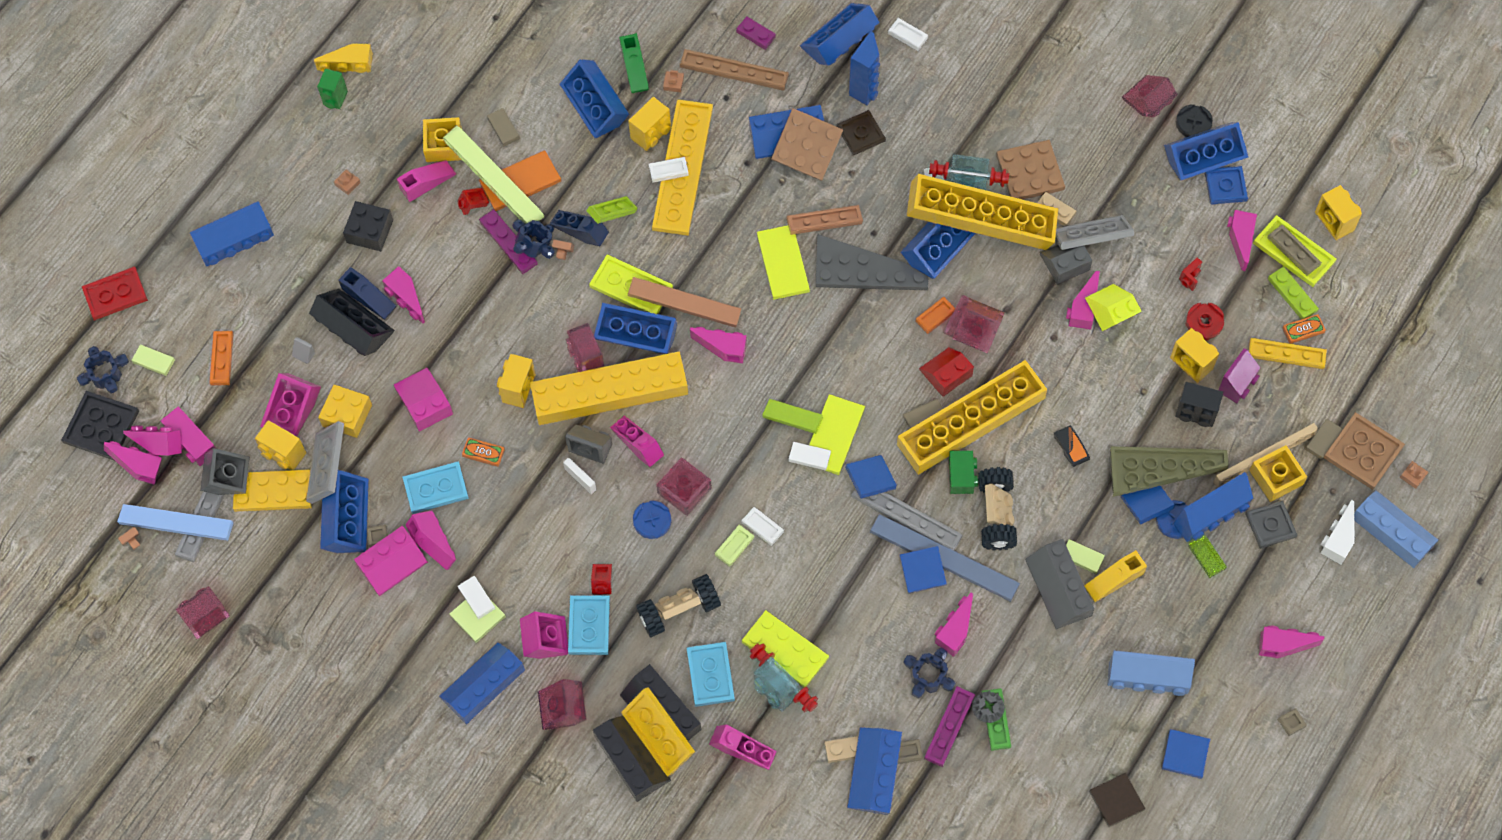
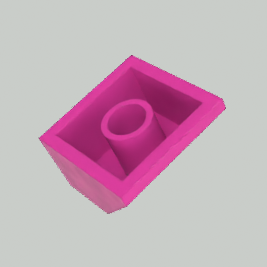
[520,611,568,659]

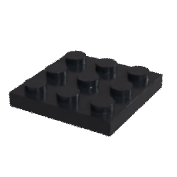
[61,391,139,461]

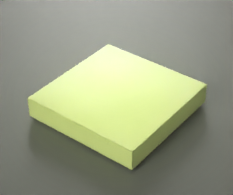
[450,600,506,643]

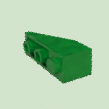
[619,33,649,94]

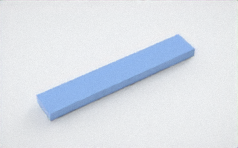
[117,504,234,541]

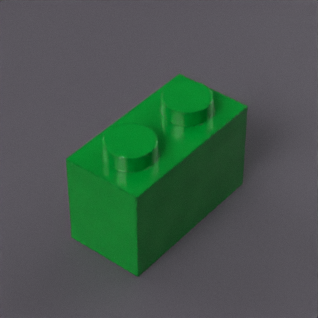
[317,68,348,109]
[949,451,978,494]

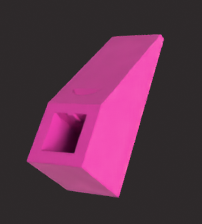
[397,160,456,202]
[382,266,425,323]
[690,327,747,364]
[610,416,664,467]
[123,425,182,456]
[104,441,162,485]
[405,511,456,570]
[934,592,973,657]
[1259,626,1324,659]
[709,724,777,770]

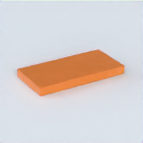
[479,150,561,211]

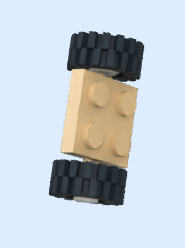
[978,467,1017,551]
[636,574,721,638]

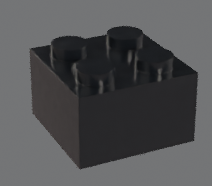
[343,201,393,252]
[1175,382,1223,427]

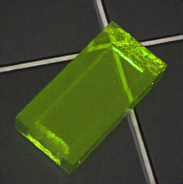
[1188,535,1227,578]

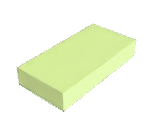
[131,345,175,376]
[715,525,754,567]
[1066,539,1105,574]

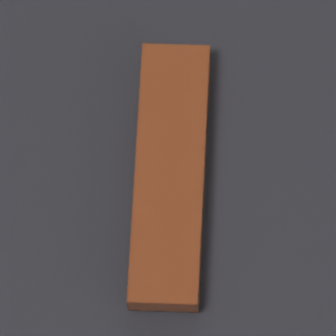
[787,205,863,235]

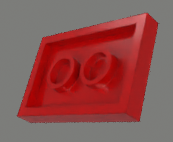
[81,267,148,321]

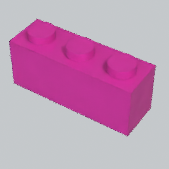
[160,406,216,466]

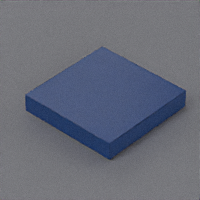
[1205,166,1248,205]
[845,455,897,499]
[1121,486,1175,525]
[900,546,947,594]
[1162,729,1210,779]

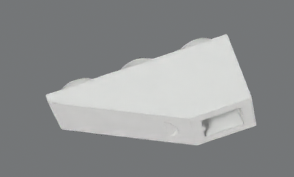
[1321,500,1354,565]

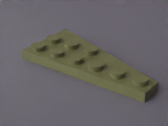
[1110,446,1229,497]

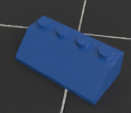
[800,3,880,66]
[849,31,880,105]
[560,59,630,138]
[749,105,824,159]
[1164,122,1249,180]
[190,201,274,267]
[900,222,976,279]
[593,303,678,354]
[320,470,369,553]
[1173,472,1253,542]
[439,643,525,725]
[847,727,902,815]

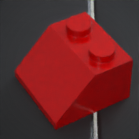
[919,347,974,397]

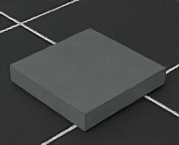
[1246,500,1298,549]

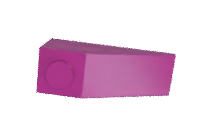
[1227,210,1257,271]
[1066,271,1100,330]

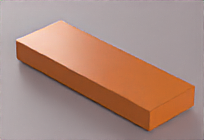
[209,331,234,385]

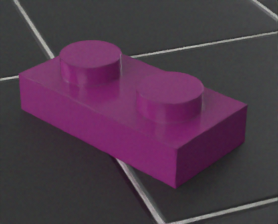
[736,16,776,50]

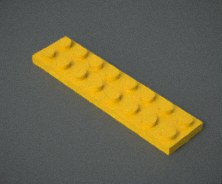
[652,99,713,236]

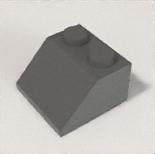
[1040,245,1093,284]
[565,425,613,464]
[200,448,250,495]

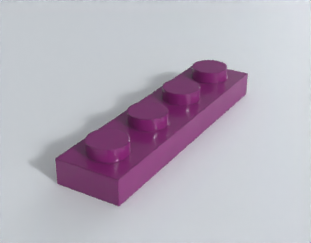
[479,209,538,275]
[924,686,975,767]

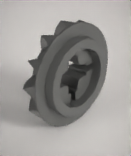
[972,691,1005,723]

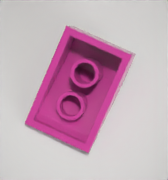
[393,368,453,432]
[260,373,321,437]

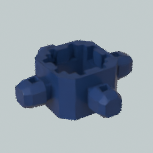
[512,219,555,259]
[77,346,129,393]
[903,648,956,699]

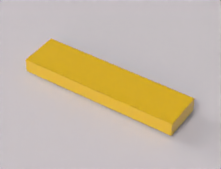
[1249,338,1327,369]

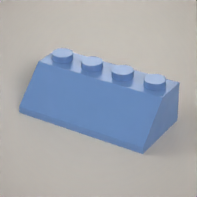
[1354,491,1438,568]
[1108,651,1195,696]

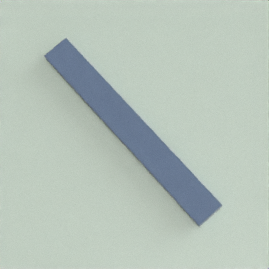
[870,514,1020,602]

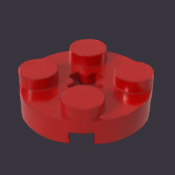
[1185,302,1224,341]

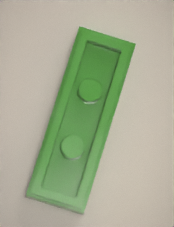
[982,688,1011,751]

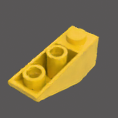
[314,44,373,73]
[1084,550,1147,602]

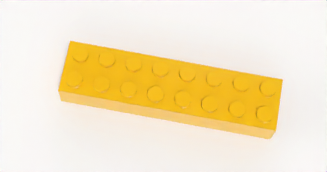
[907,174,1058,250]
[530,351,688,425]
[897,360,1047,475]

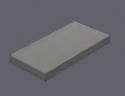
[1055,215,1134,250]
[306,421,344,504]

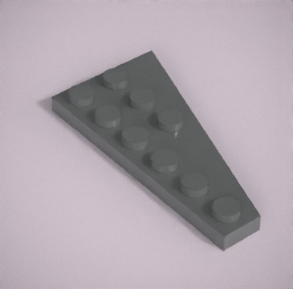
[816,234,928,291]

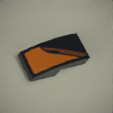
[1054,425,1090,467]

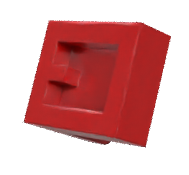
[458,188,489,215]
[1179,257,1203,291]
[591,564,613,595]

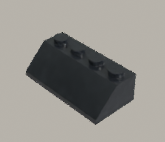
[309,288,394,356]
[620,664,701,741]
[593,716,671,802]

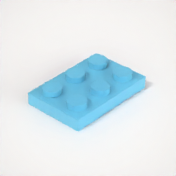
[403,461,469,514]
[568,596,610,655]
[687,642,735,707]

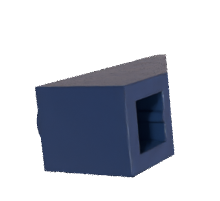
[550,210,609,247]
[338,267,397,320]

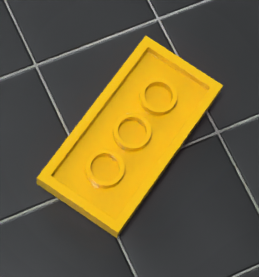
[233,470,312,512]
[621,687,695,777]

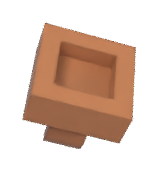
[663,70,684,92]
[334,169,361,195]
[552,240,575,260]
[1400,461,1428,489]
[118,527,140,550]

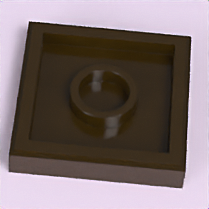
[837,110,886,156]
[1089,772,1145,827]

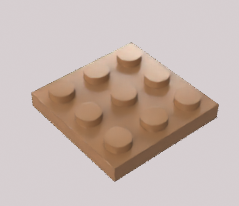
[771,108,843,181]
[996,140,1065,200]
[1323,412,1405,490]

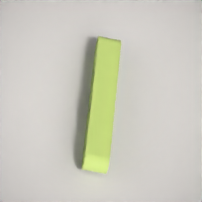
[443,126,544,224]

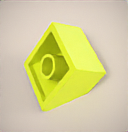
[1085,284,1142,332]

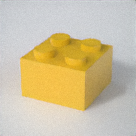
[628,97,671,151]
[423,117,462,162]
[1315,185,1362,241]
[1170,328,1219,383]
[497,354,536,408]
[318,385,372,438]
[255,420,306,470]
[1249,445,1307,502]

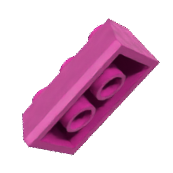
[354,526,428,596]

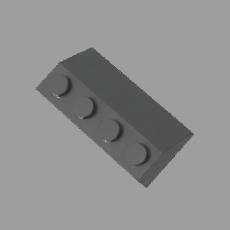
[1025,539,1094,629]

